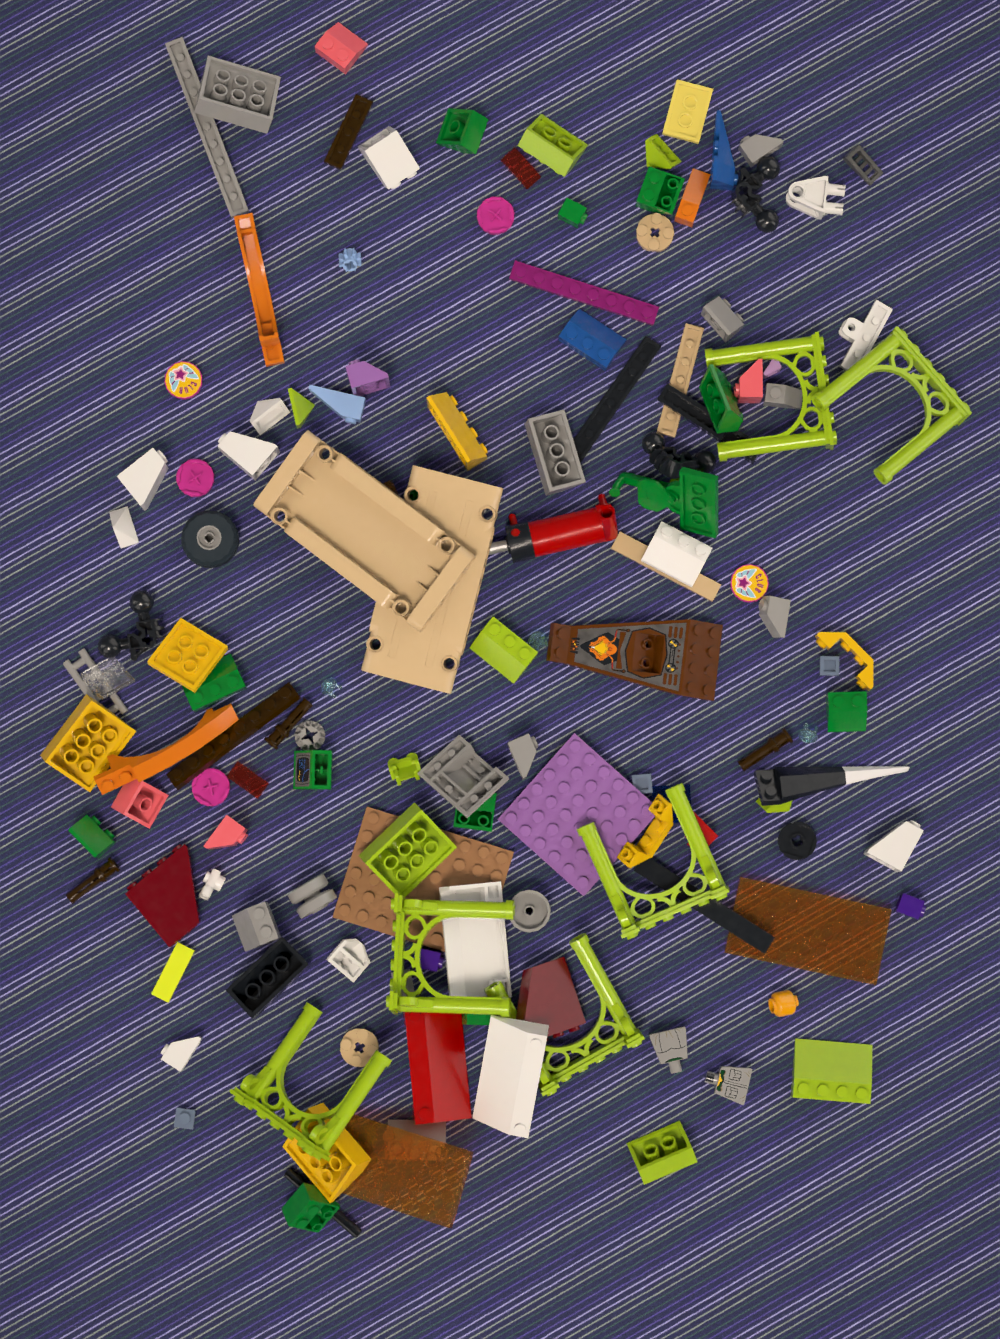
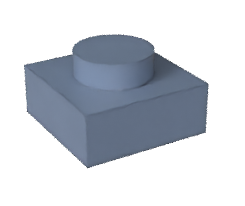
[819,656,839,676]
[632,773,653,794]
[174,1107,196,1130]

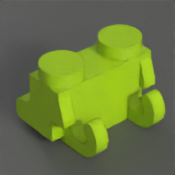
[387,753,421,786]

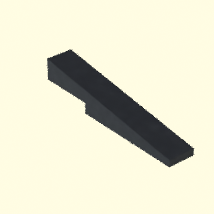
[657,383,760,464]

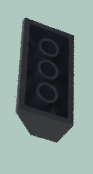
[226,937,311,1019]

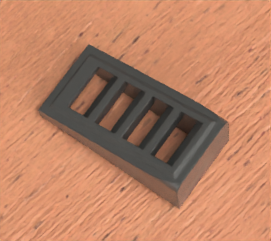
[842,145,883,186]

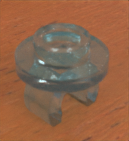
[528,631,549,651]
[321,677,342,698]
[798,723,818,744]

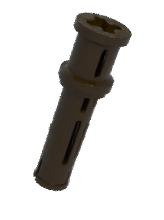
[264,698,313,751]
[737,728,793,772]
[66,857,121,904]

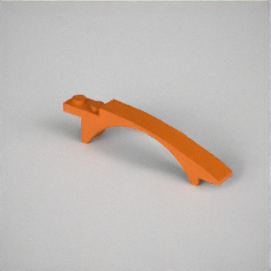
[234,213,285,367]
[94,703,239,795]

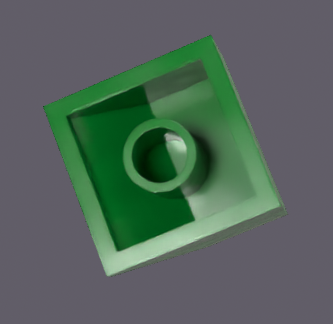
[436,108,488,154]
[826,691,867,732]
[68,815,116,859]

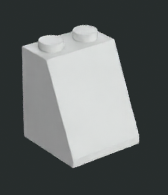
[358,126,420,189]
[218,431,280,481]
[117,448,169,511]
[863,820,924,872]

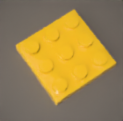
[147,618,228,693]

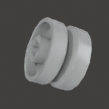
[288,874,338,919]
[510,890,551,933]

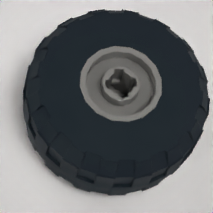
[181,510,239,568]

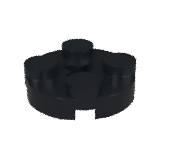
[778,822,817,860]

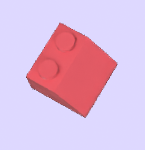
[315,22,368,74]
[733,359,763,403]
[111,779,169,829]
[204,815,248,850]

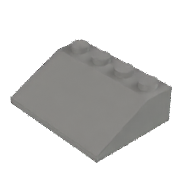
[194,56,281,134]

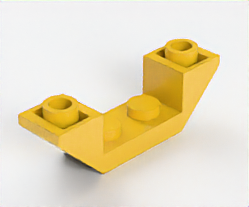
[815,632,873,691]
[617,794,673,868]

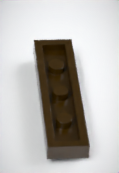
[324,94,373,170]

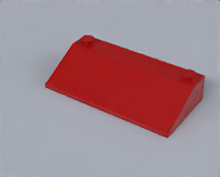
[403,1012,472,1125]

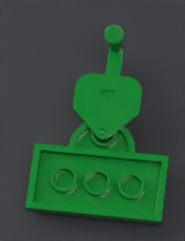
[609,467,718,539]

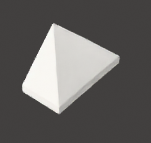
[250,398,290,435]
[109,506,139,549]

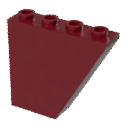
[125,844,201,947]
[516,957,586,1041]

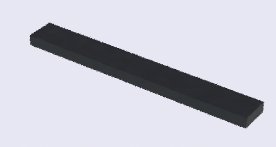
[574,336,661,464]
[634,859,775,954]

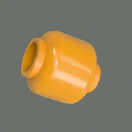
[768,990,799,1017]

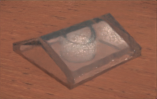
[81,657,135,699]

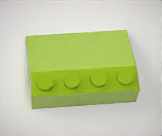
[359,802,457,897]
[791,1038,873,1104]

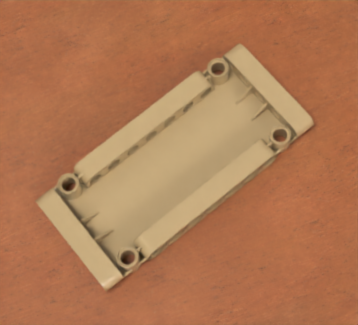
[253,430,476,632]
[361,465,503,694]

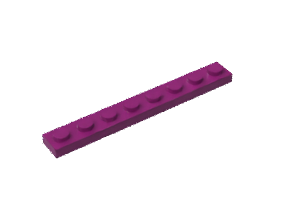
[509,260,659,326]

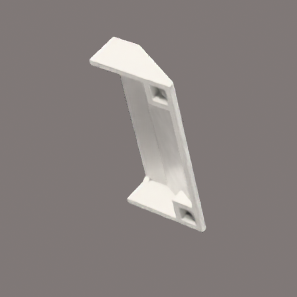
[439,881,512,998]
[472,1015,549,1138]

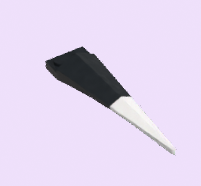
[754,766,910,806]

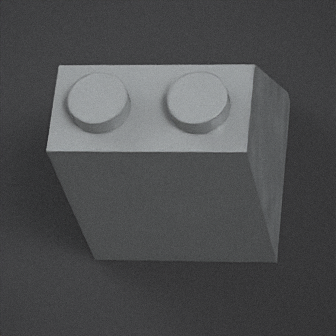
[232,902,281,952]

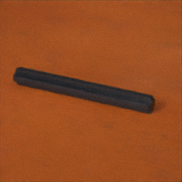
[284,1168,362,1238]

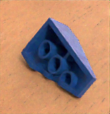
[710,110,738,191]

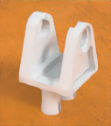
[786,176,846,219]

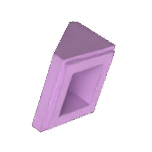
[763,360,782,379]

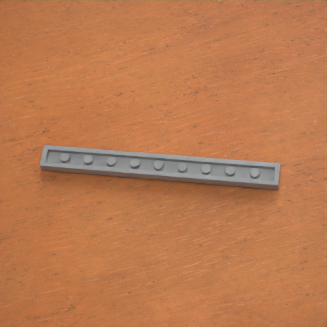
[165,37,249,219]

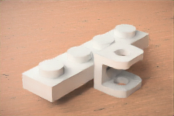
[838,300,893,370]

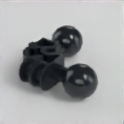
[729,156,780,233]
[642,432,717,479]
[98,590,166,661]

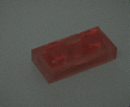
[227,761,269,799]

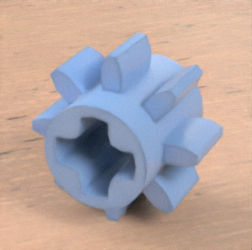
[339,248,361,272]

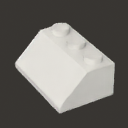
[641,522,712,587]

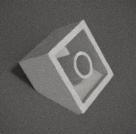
[701,296,744,343]
[507,733,538,780]

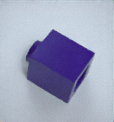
[894,893,926,920]
[420,949,444,972]

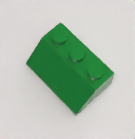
[699,364,743,433]
[182,654,247,712]

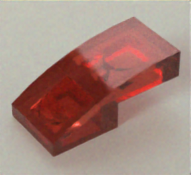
[500,148,541,189]

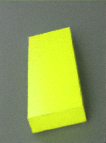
[151,942,195,1003]

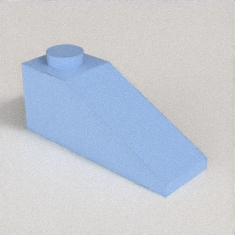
[309,385,366,424]

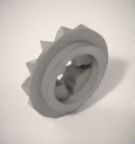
[294,721,325,750]

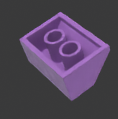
[345,360,390,396]

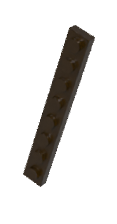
[166,682,301,790]

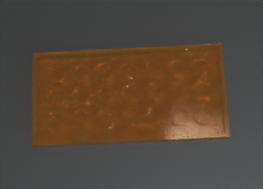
[724,877,892,985]
[311,1108,474,1228]

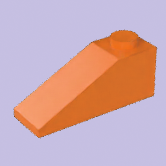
[674,168,711,228]

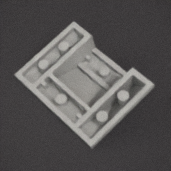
[417,735,509,818]

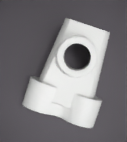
[199,869,226,900]

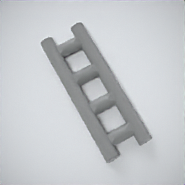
[63,648,128,715]

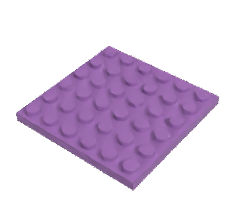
[498,733,655,896]

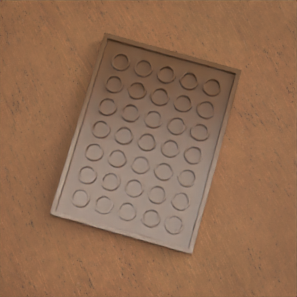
[333,807,514,952]

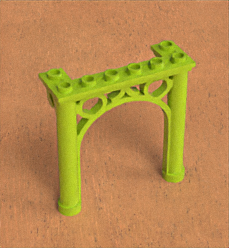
[811,326,972,485]
[705,331,837,462]
[576,783,730,940]
[386,893,515,1017]
[484,933,645,1096]
[229,1002,392,1161]

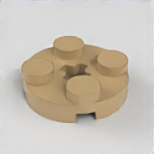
[636,213,674,252]
[340,1028,379,1067]

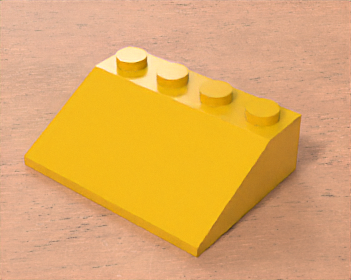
[426,392,488,471]
[40,694,136,792]
[282,1103,371,1203]

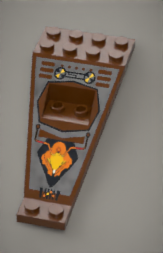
[546,619,723,701]

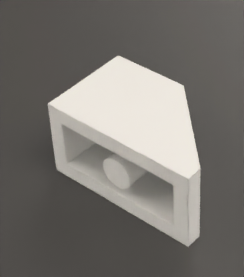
[161,1036,203,1072]

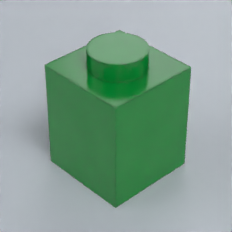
[558,198,588,229]

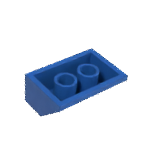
[558,309,627,372]

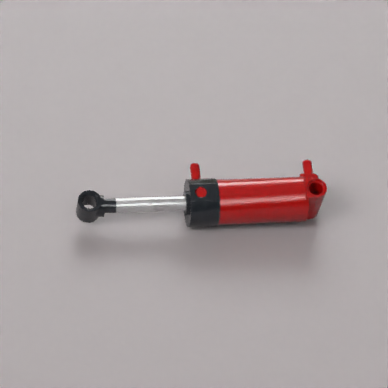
[489,494,618,563]

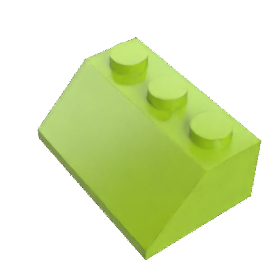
[518,114,588,177]
[469,617,538,684]
[626,1121,698,1185]

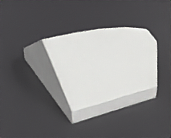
[326,938,370,983]

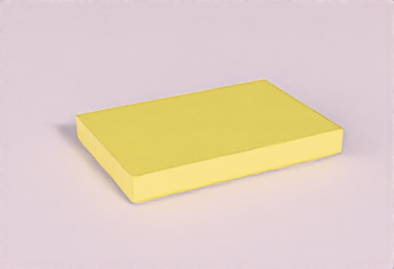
[662,79,713,144]

